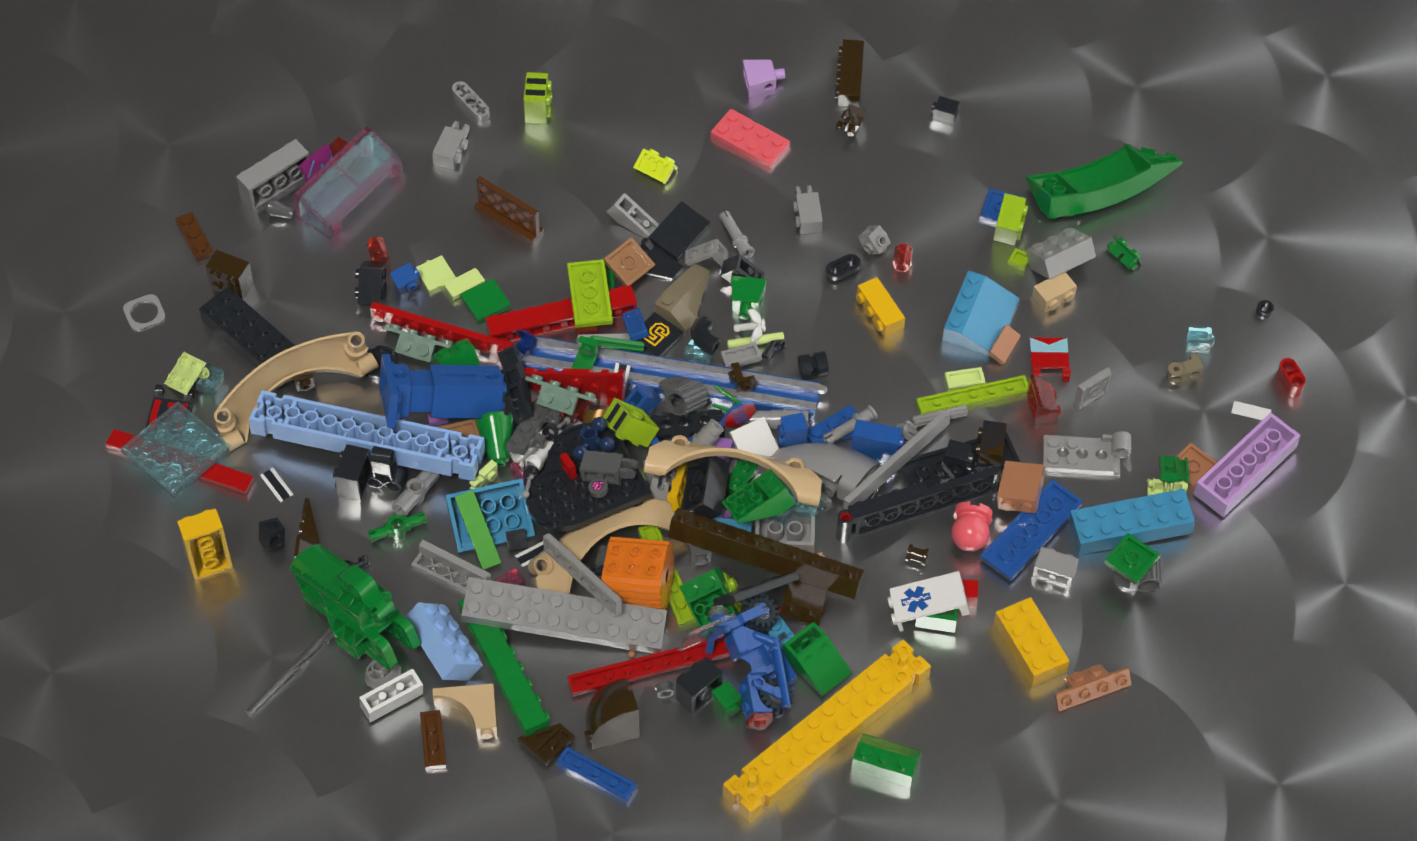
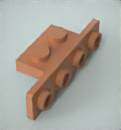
[1055,664,1131,711]

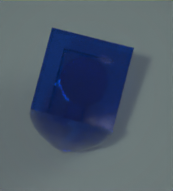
[515,330,538,360]

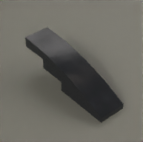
[497,345,533,423]

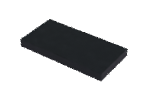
[713,572,799,606]

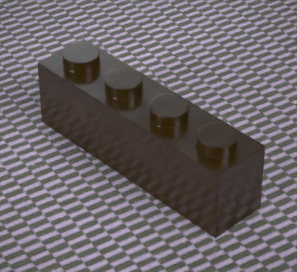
[835,39,864,107]

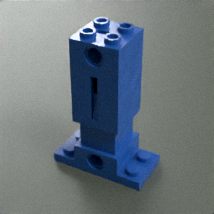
[379,354,507,428]

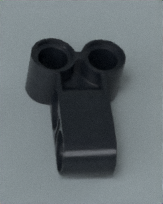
[366,446,407,492]

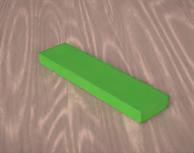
[455,490,501,570]

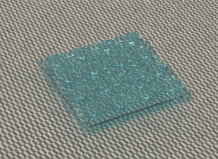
[120,402,231,498]

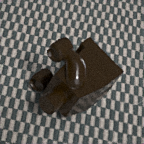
[836,104,866,136]

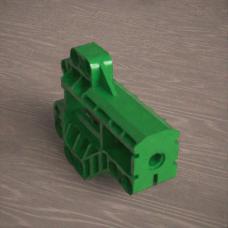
[289,544,421,670]

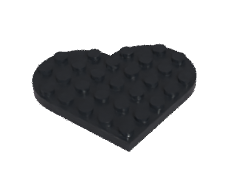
[526,423,653,532]

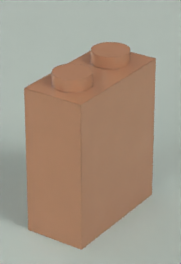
[997,461,1045,513]

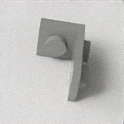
[685,238,729,267]

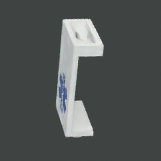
[888,571,970,632]

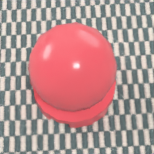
[951,501,993,552]

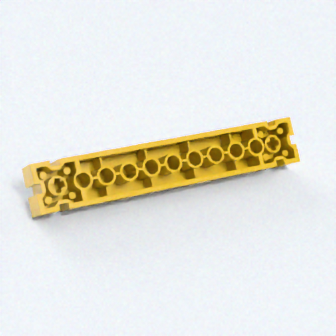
[722,639,931,823]

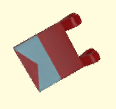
[1029,337,1071,382]

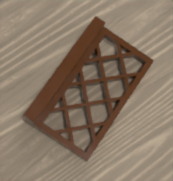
[474,176,544,245]

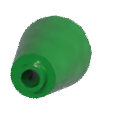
[475,411,514,467]

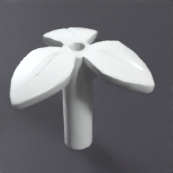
[734,309,766,342]

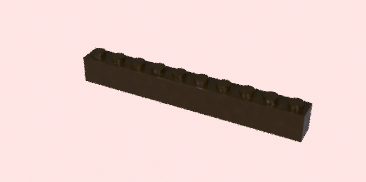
[668,508,864,600]

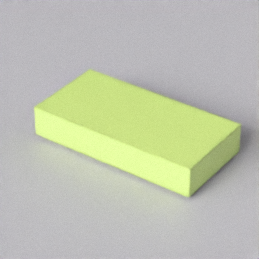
[444,268,485,301]
[944,367,986,391]

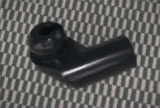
[761,339,787,360]
[345,555,370,570]

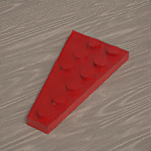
[524,368,625,407]

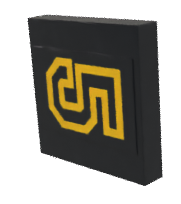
[636,312,683,357]

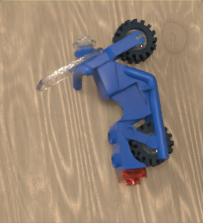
[677,594,794,730]

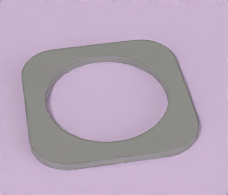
[123,294,166,331]

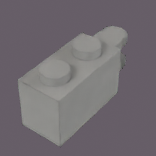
[432,121,470,170]
[793,185,823,234]

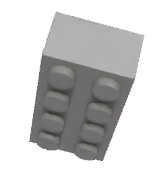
[236,139,310,212]

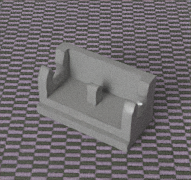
[650,467,676,501]

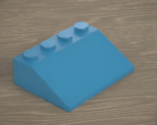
[942,270,1020,356]
[445,478,535,553]

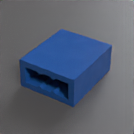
[851,419,905,462]

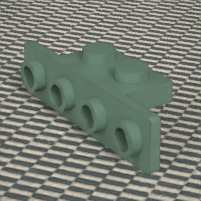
[383,323,454,362]
[525,374,600,416]

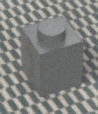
[688,544,711,565]

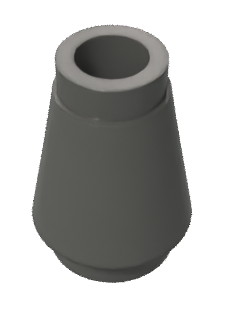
[266,199,295,219]

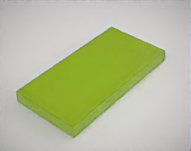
[567,259,613,328]

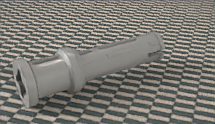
[719,211,755,259]
[822,405,878,444]

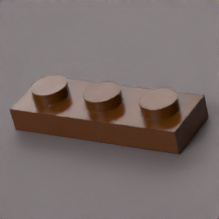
[175,212,214,263]

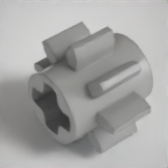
[896,420,918,445]

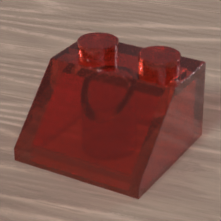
[1026,374,1061,427]

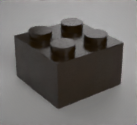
[206,250,254,300]

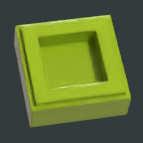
[1007,248,1029,272]

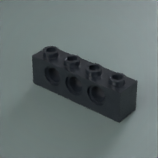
[648,409,725,447]

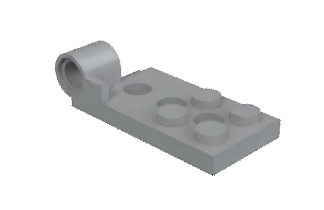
[1043,431,1131,476]

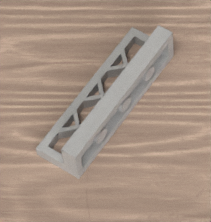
[411,540,491,594]

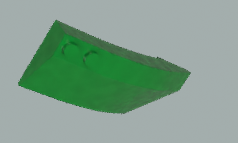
[1026,143,1183,219]

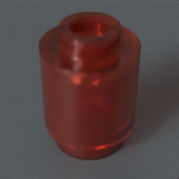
[366,237,390,262]
[893,243,913,272]

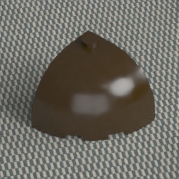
[584,678,639,750]

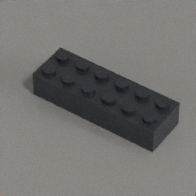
[199,286,295,368]

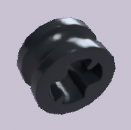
[1256,300,1274,319]

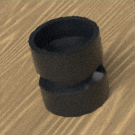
[797,351,829,380]

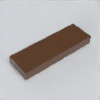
[420,710,446,770]

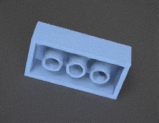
[405,602,483,681]

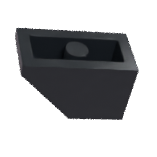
[720,254,764,283]

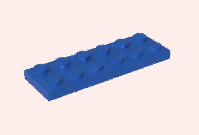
[980,479,1083,581]

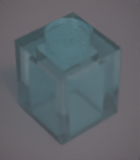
[1186,326,1215,354]

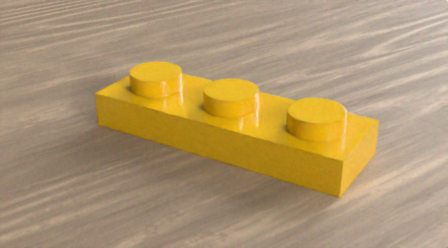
[667,461,690,511]

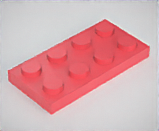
[710,109,790,169]

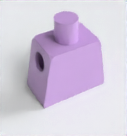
[742,60,785,97]

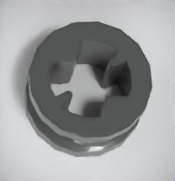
[655,681,675,699]

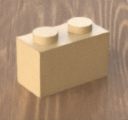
[1032,272,1077,313]

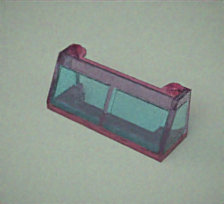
[293,126,402,239]

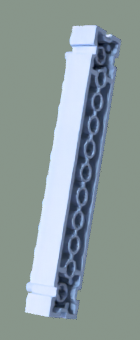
[249,390,485,481]

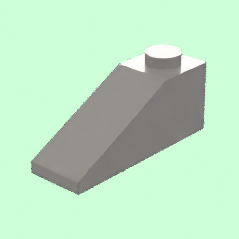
[606,193,659,238]

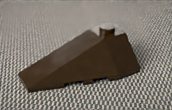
[294,498,320,559]

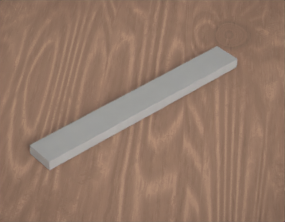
[843,409,951,510]

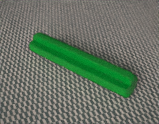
[590,335,644,353]

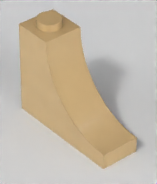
[432,684,497,739]

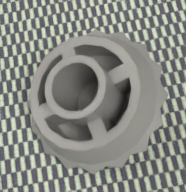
[364,660,402,689]

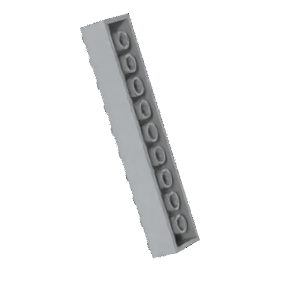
[461,577,667,654]

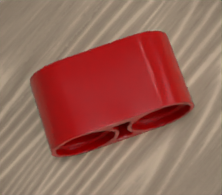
[1277,358,1306,397]

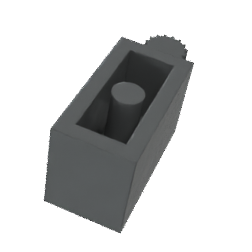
[579,450,639,485]

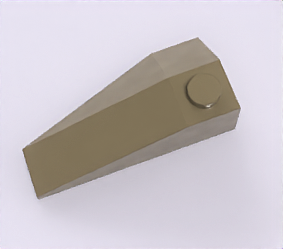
[654,263,710,333]

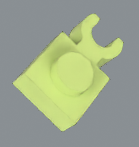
[469,460,498,489]

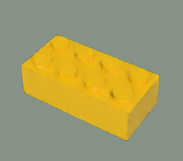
[177,508,233,580]
[994,597,1070,687]

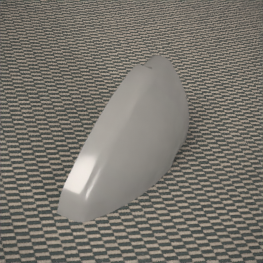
[772,443,881,501]

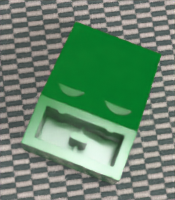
[722,469,795,524]
[679,567,738,640]
[783,622,853,697]

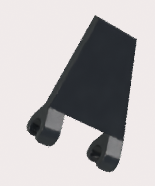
[640,238,684,280]

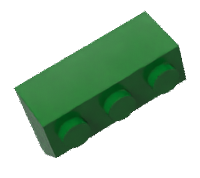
[851,733,922,788]

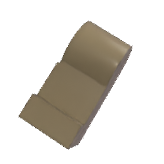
[1166,353,1204,384]

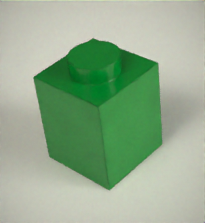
[711,681,742,718]

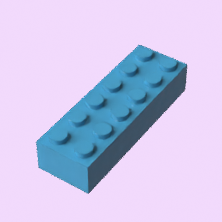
[1069,489,1195,555]

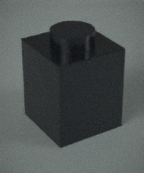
[931,96,960,126]

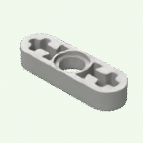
[452,81,490,122]

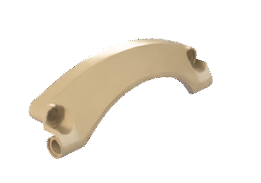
[214,332,379,453]

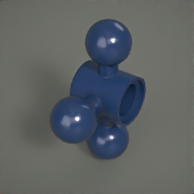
[573,417,615,460]

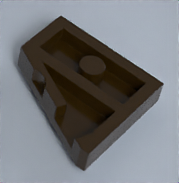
[518,723,575,766]

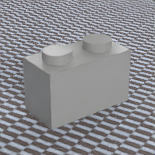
[1032,547,1079,588]

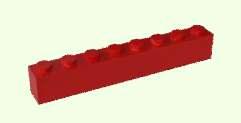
[486,285,637,342]

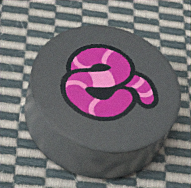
[588,478,609,498]

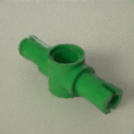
[367,511,427,543]

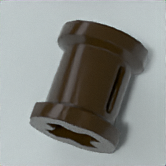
[905,544,929,566]

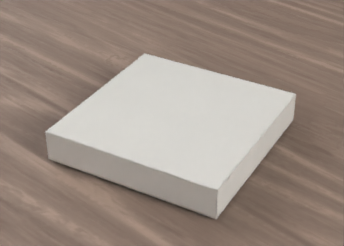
[729,417,779,456]

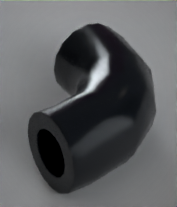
[690,316,721,356]

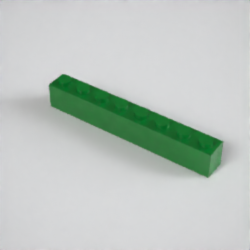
[458,599,550,737]

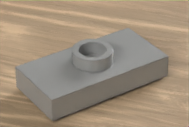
[720,342,762,368]

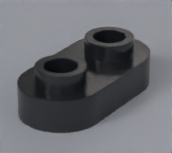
[826,254,860,281]

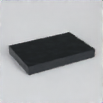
[648,201,710,261]

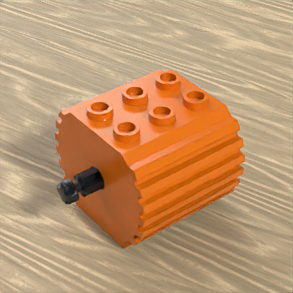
[590,537,674,610]

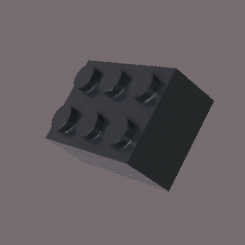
[681,456,730,519]

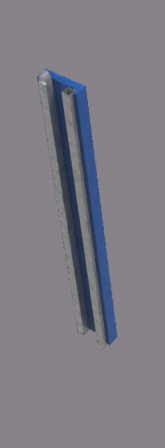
[519,334,827,420]

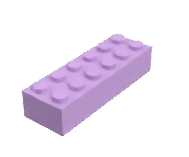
[1194,412,1301,518]

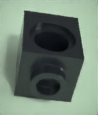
[258,517,285,552]

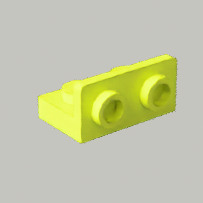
[633,148,678,185]

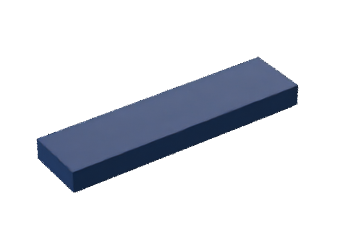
[556,747,637,803]

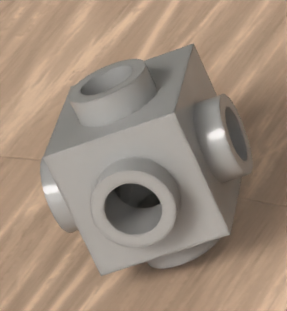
[858,225,891,255]

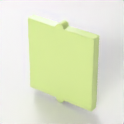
[416,255,456,293]

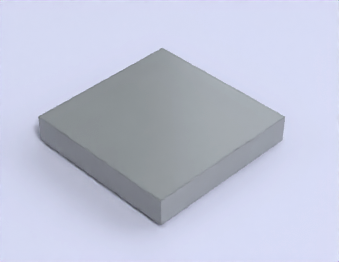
[1074,367,1112,410]

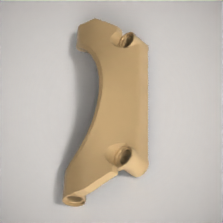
[643,435,822,507]
[528,497,675,594]

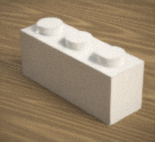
[359,669,423,722]

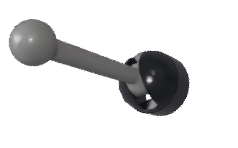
[542,417,571,441]
[522,465,539,498]

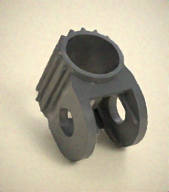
[659,377,709,416]
[1113,551,1163,592]

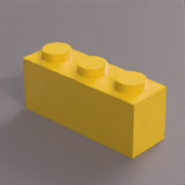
[856,277,905,337]

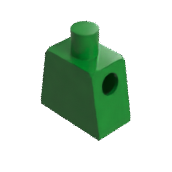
[731,276,767,319]

